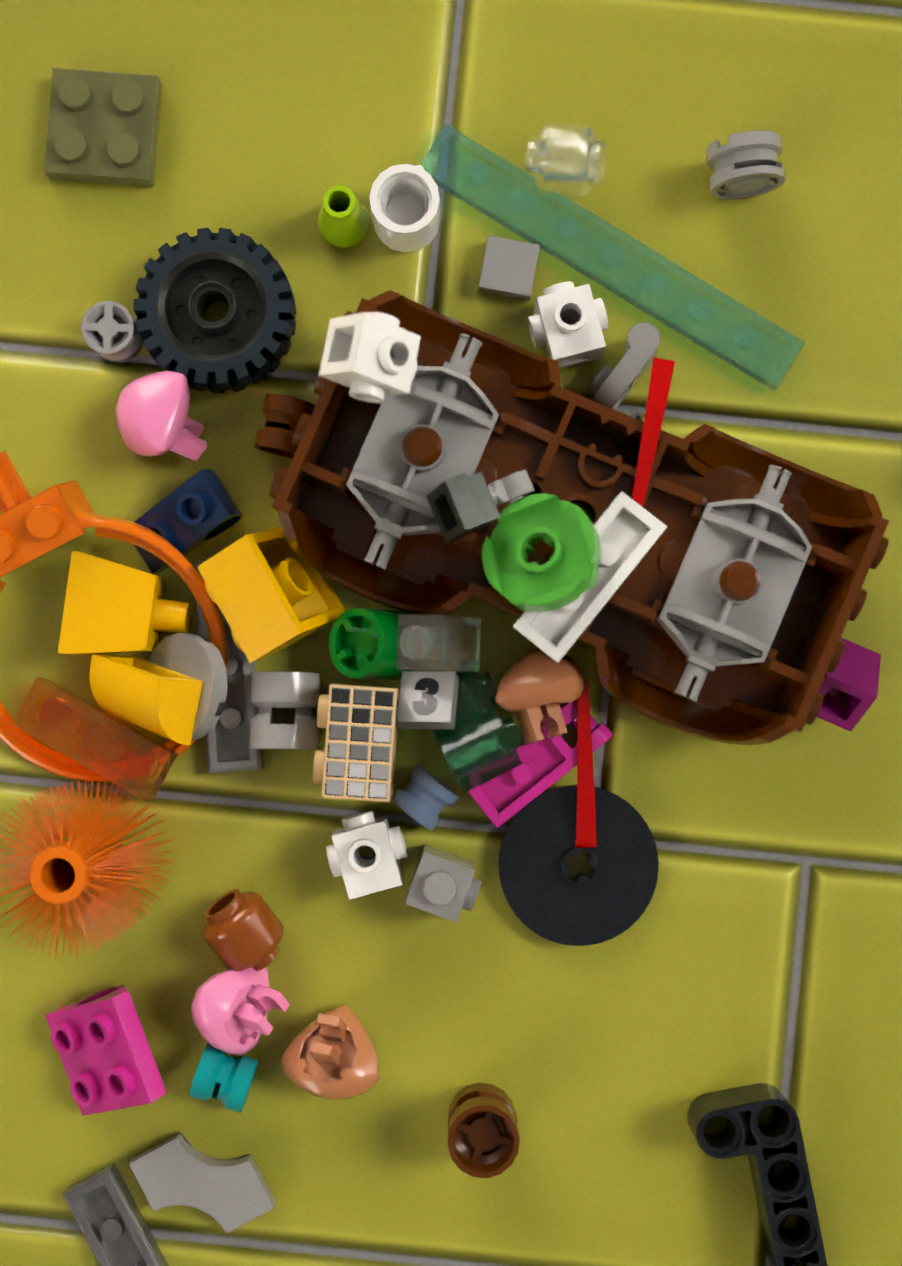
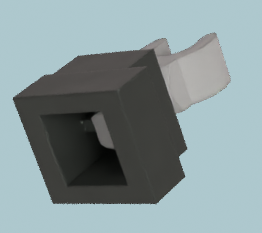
[426,469,535,544]

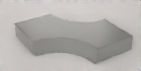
[129,1132,276,1234]

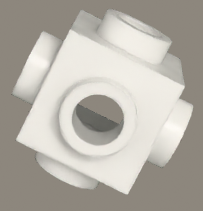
[527,281,608,369]
[319,312,421,403]
[326,810,408,900]

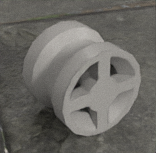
[81,301,143,363]

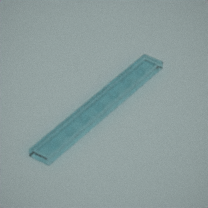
[420,124,805,391]

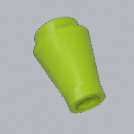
[318,185,370,248]

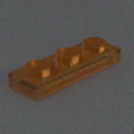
[12,677,178,801]

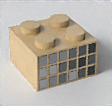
[313,683,400,802]

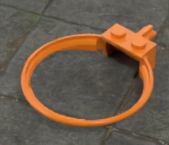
[0,451,228,782]

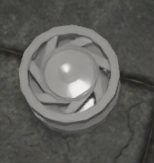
[705,130,786,200]

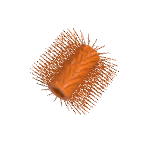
[0,778,173,960]

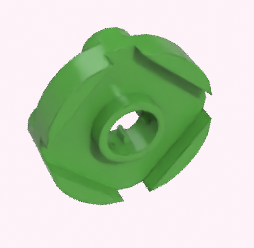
[482,493,601,612]

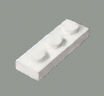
[513,491,667,663]

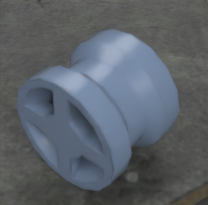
[391,764,459,831]

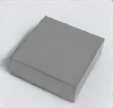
[478,235,540,301]

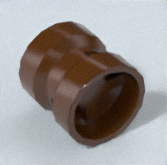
[254,393,316,459]

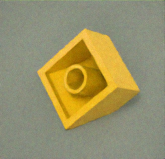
[197,527,346,663]

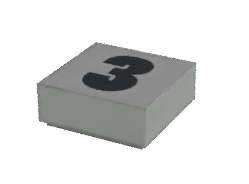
[396,671,459,730]

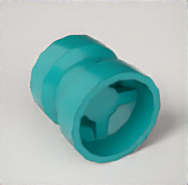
[189,1043,259,1113]

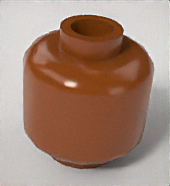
[202,889,284,971]

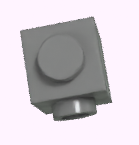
[405,844,481,923]

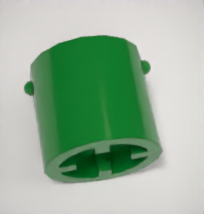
[329,608,424,680]

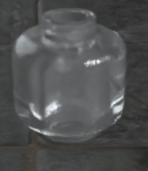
[525,122,607,197]

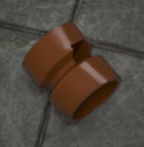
[447,1083,520,1178]

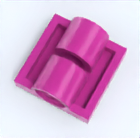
[45,985,167,1116]

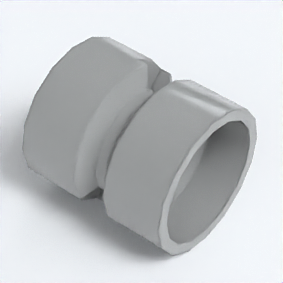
[249,671,321,750]

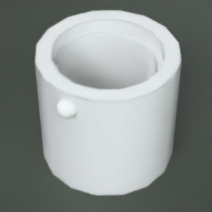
[369,164,440,253]

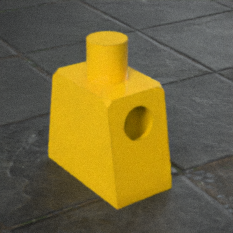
[58,551,192,655]

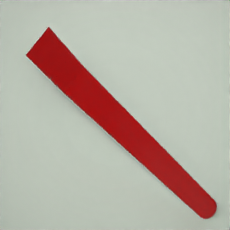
[632,357,675,507]
[575,679,597,848]

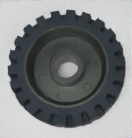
[134,228,296,394]

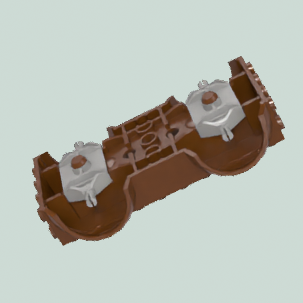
[269,290,889,745]

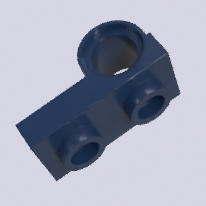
[134,469,243,574]

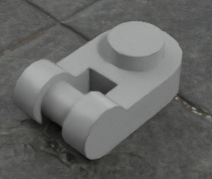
[588,322,660,410]

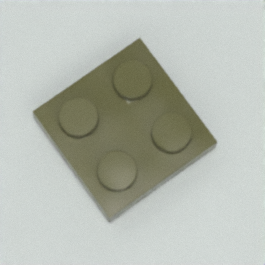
[44,68,162,187]

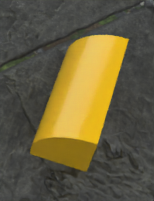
[89,653,203,746]

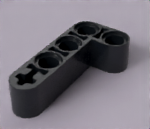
[687,1083,827,1266]

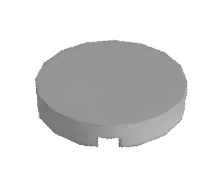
[148,633,228,741]

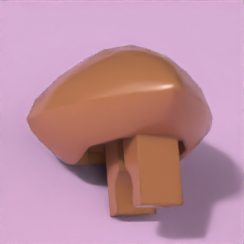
[495,648,585,745]
[281,1005,380,1100]

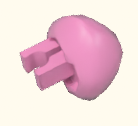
[116,371,207,462]
[191,967,290,1055]

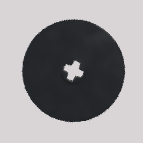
[498,784,659,946]

